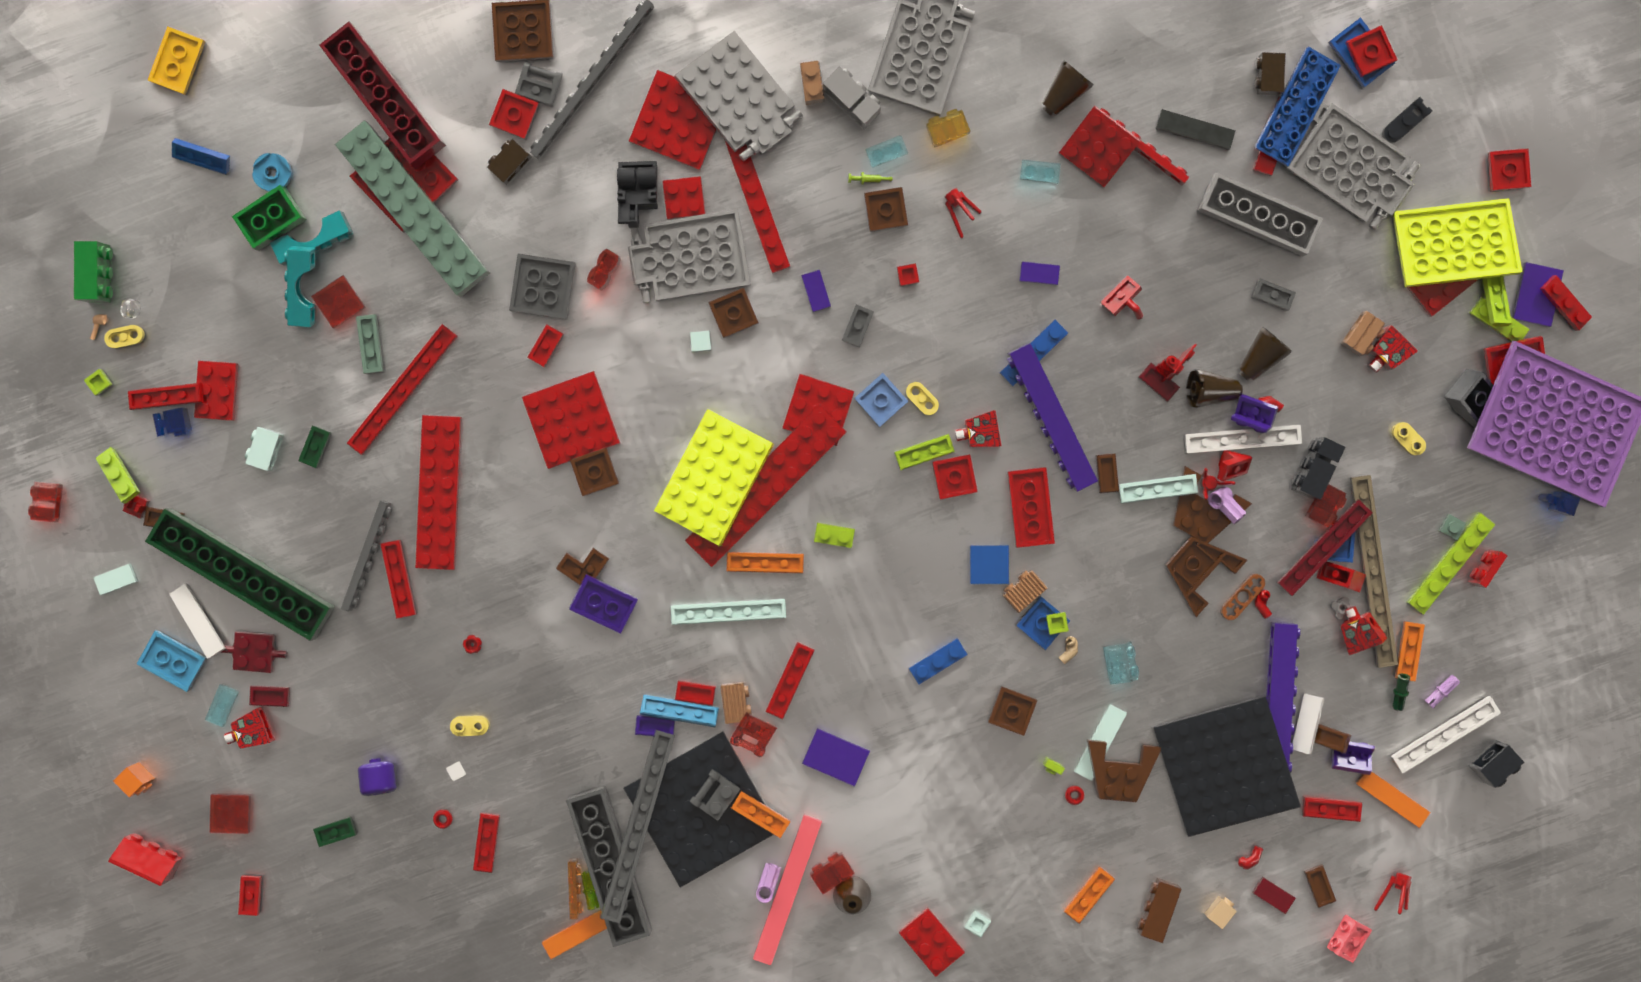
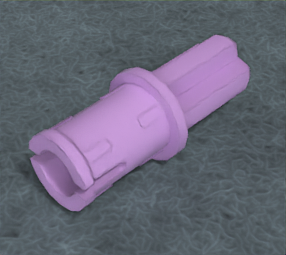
[1425,675,1460,709]

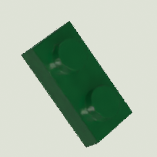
[298,425,331,468]
[313,816,357,847]

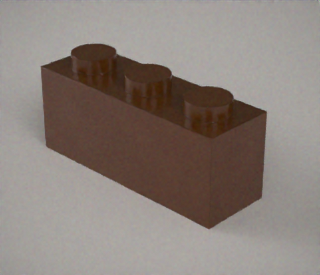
[1137,878,1182,943]

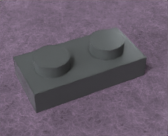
[1252,278,1296,311]
[842,304,874,348]

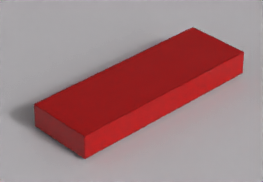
[1302,797,1362,822]
[473,813,500,873]

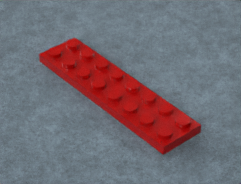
[415,415,462,570]

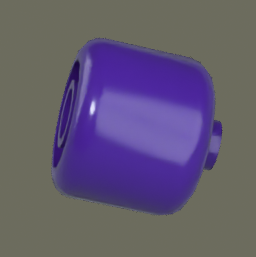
[358,758,396,796]

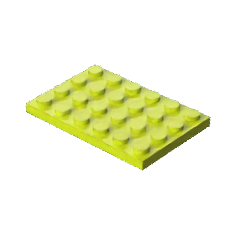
[1393,198,1522,287]
[654,409,774,546]

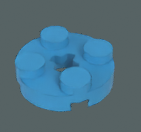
[252,153,293,191]

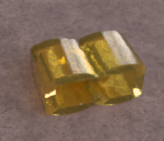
[926,109,971,148]

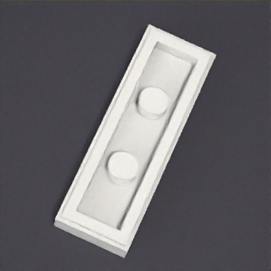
[1293,693,1325,754]

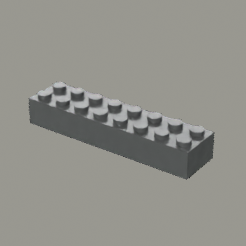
[566,786,652,947]

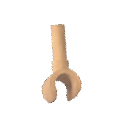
[90,314,107,340]

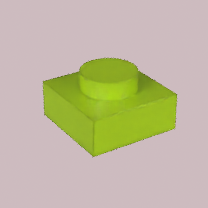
[84,369,113,396]
[1046,612,1069,634]
[1043,757,1065,775]

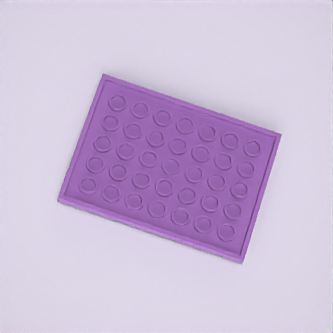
[1467,341,1641,507]

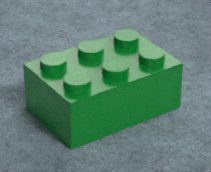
[232,185,307,251]
[74,241,113,303]

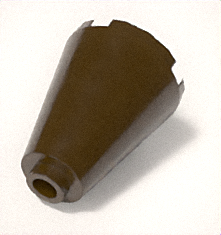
[1042,60,1094,115]
[1239,327,1292,381]
[1186,369,1243,408]
[833,876,871,915]

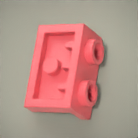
[1327,915,1372,963]

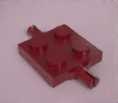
[221,631,287,673]

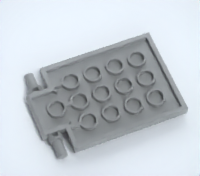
[868,0,975,115]
[674,31,803,161]
[1286,103,1421,230]
[628,209,751,303]

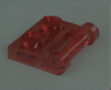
[730,712,777,757]

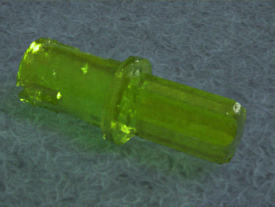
[581,871,600,910]

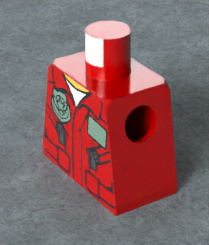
[1368,325,1418,373]
[955,410,1002,447]
[1341,606,1387,655]
[224,707,275,749]

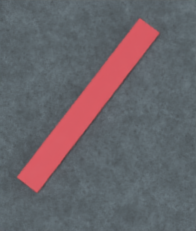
[753,814,822,965]

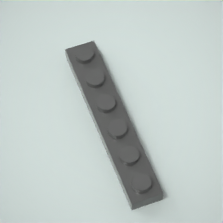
[341,500,392,611]

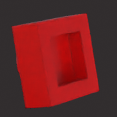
[897,263,919,286]

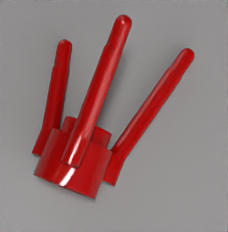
[944,188,982,238]
[1200,468,1235,500]
[1374,872,1412,915]

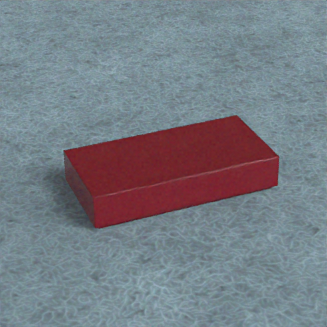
[1138,363,1180,402]
[249,686,290,707]
[1252,876,1296,914]

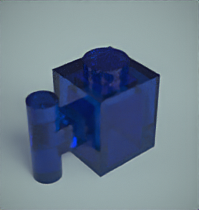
[152,407,192,437]
[1538,491,1580,516]

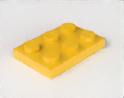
[148,26,206,95]

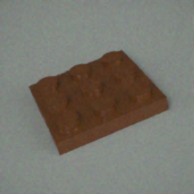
[491,0,554,62]

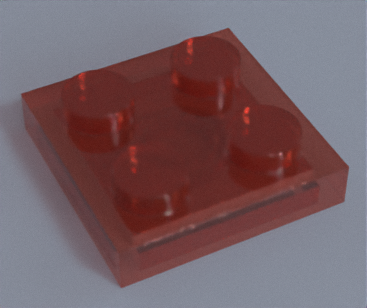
[311,275,366,329]
[210,793,251,834]

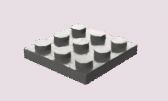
[509,254,575,319]

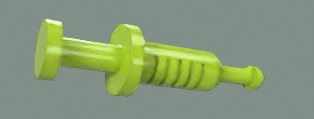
[848,172,893,185]

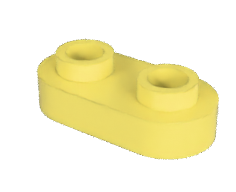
[104,325,145,349]
[906,382,939,415]
[1392,422,1426,455]
[450,716,489,736]

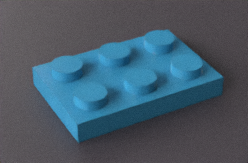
[137,630,207,692]

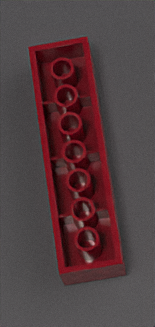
[319,21,446,169]

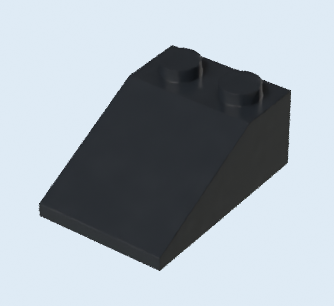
[1444,369,1493,428]

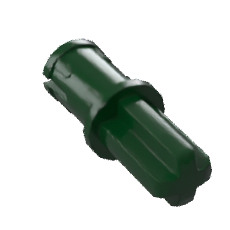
[1393,673,1410,711]

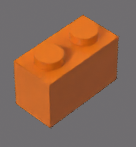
[113,762,155,797]

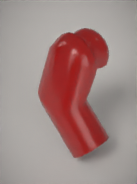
[1238,845,1264,870]

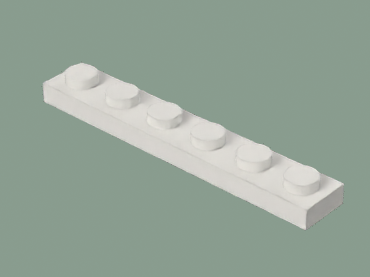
[1184,425,1302,453]
[1391,696,1501,773]

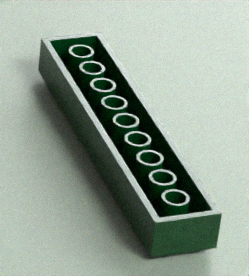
[145,508,335,641]

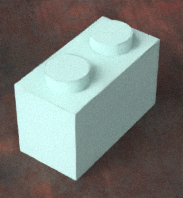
[245,427,284,471]

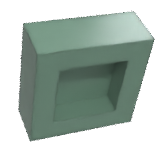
[1439,514,1467,540]

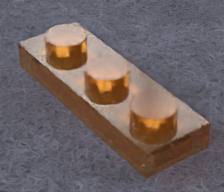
[568,858,583,919]

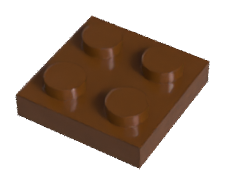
[864,187,908,232]
[708,288,759,338]
[570,448,619,496]
[988,686,1038,736]

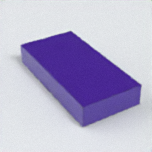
[1019,262,1060,285]
[801,270,831,312]
[635,715,675,736]

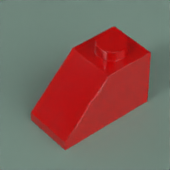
[1316,561,1366,593]

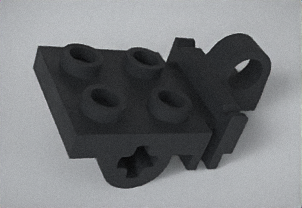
[617,161,658,228]

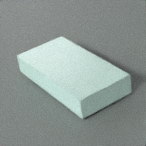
[93,564,138,595]

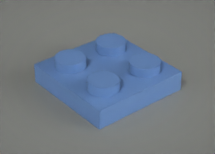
[854,373,908,427]

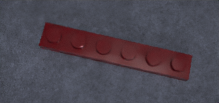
[1277,499,1373,596]

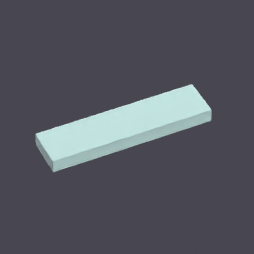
[1119,474,1198,504]
[1074,704,1127,781]

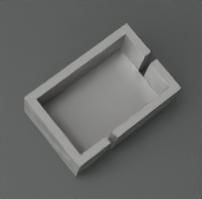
[823,66,881,130]

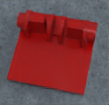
[1156,343,1197,383]

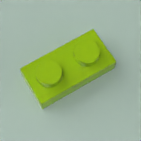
[814,523,855,548]

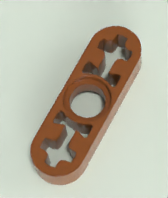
[1221,574,1265,620]

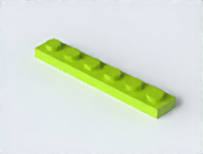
[1407,513,1495,615]

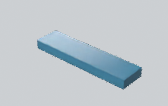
[640,695,719,728]

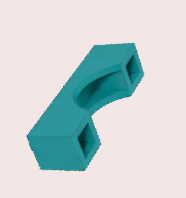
[270,210,353,266]
[284,246,315,327]

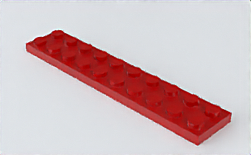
[685,405,847,567]

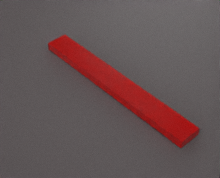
[347,324,458,455]

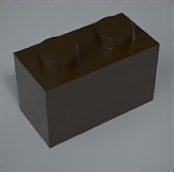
[1254,52,1286,95]
[487,139,532,185]

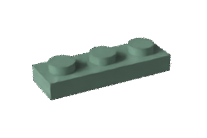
[356,314,384,374]

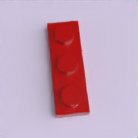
[1540,275,1592,331]

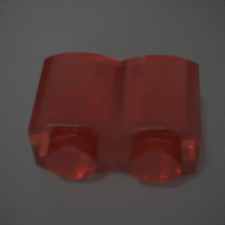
[587,249,621,291]
[28,482,63,522]
[1305,484,1347,527]
[810,852,855,894]

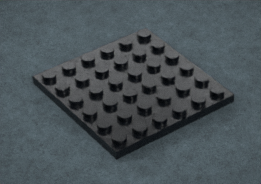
[1154,695,1301,837]
[623,731,774,888]

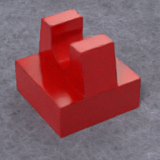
[122,496,150,519]

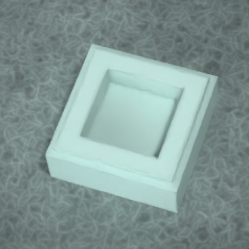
[690,331,711,352]
[964,911,991,938]

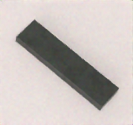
[1156,109,1236,150]

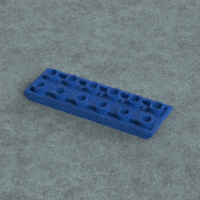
[1255,46,1341,167]

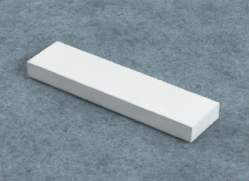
[169,584,226,659]

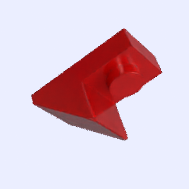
[1217,450,1253,482]

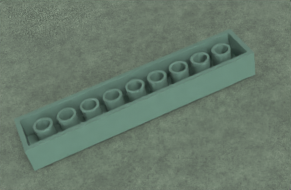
[334,120,490,297]

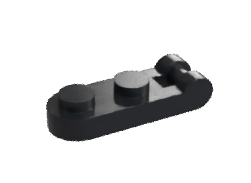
[1382,97,1433,143]

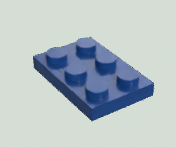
[1328,17,1395,88]

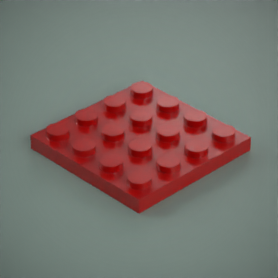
[629,70,716,170]
[349,138,459,233]
[522,371,620,469]

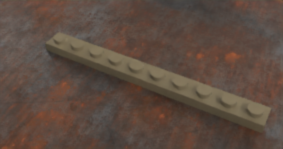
[1350,475,1398,668]

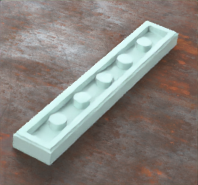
[671,599,786,625]

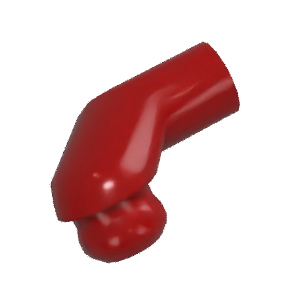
[1258,396,1284,413]
[1255,590,1272,619]

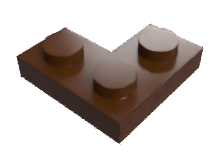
[556,548,610,585]

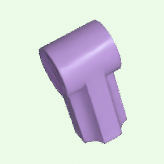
[1208,486,1246,524]
[756,863,781,903]

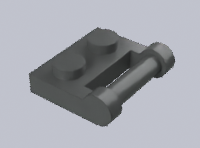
[515,61,563,106]
[690,769,740,821]

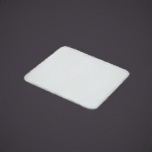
[446,761,466,781]

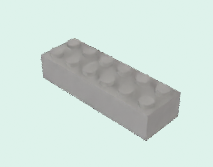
[1197,173,1323,257]

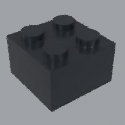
[1468,740,1525,788]

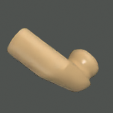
[1059,636,1078,665]

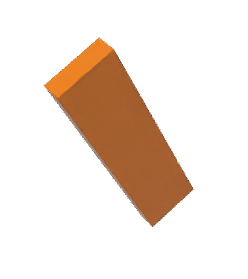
[727,552,804,573]
[1355,772,1431,828]
[542,909,607,959]

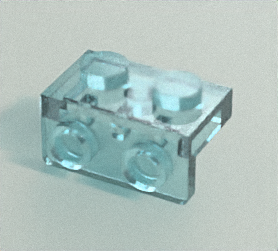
[1103,641,1139,685]

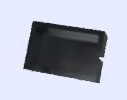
[1291,437,1346,500]

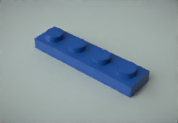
[1000,320,1068,387]

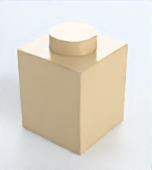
[1204,896,1237,930]

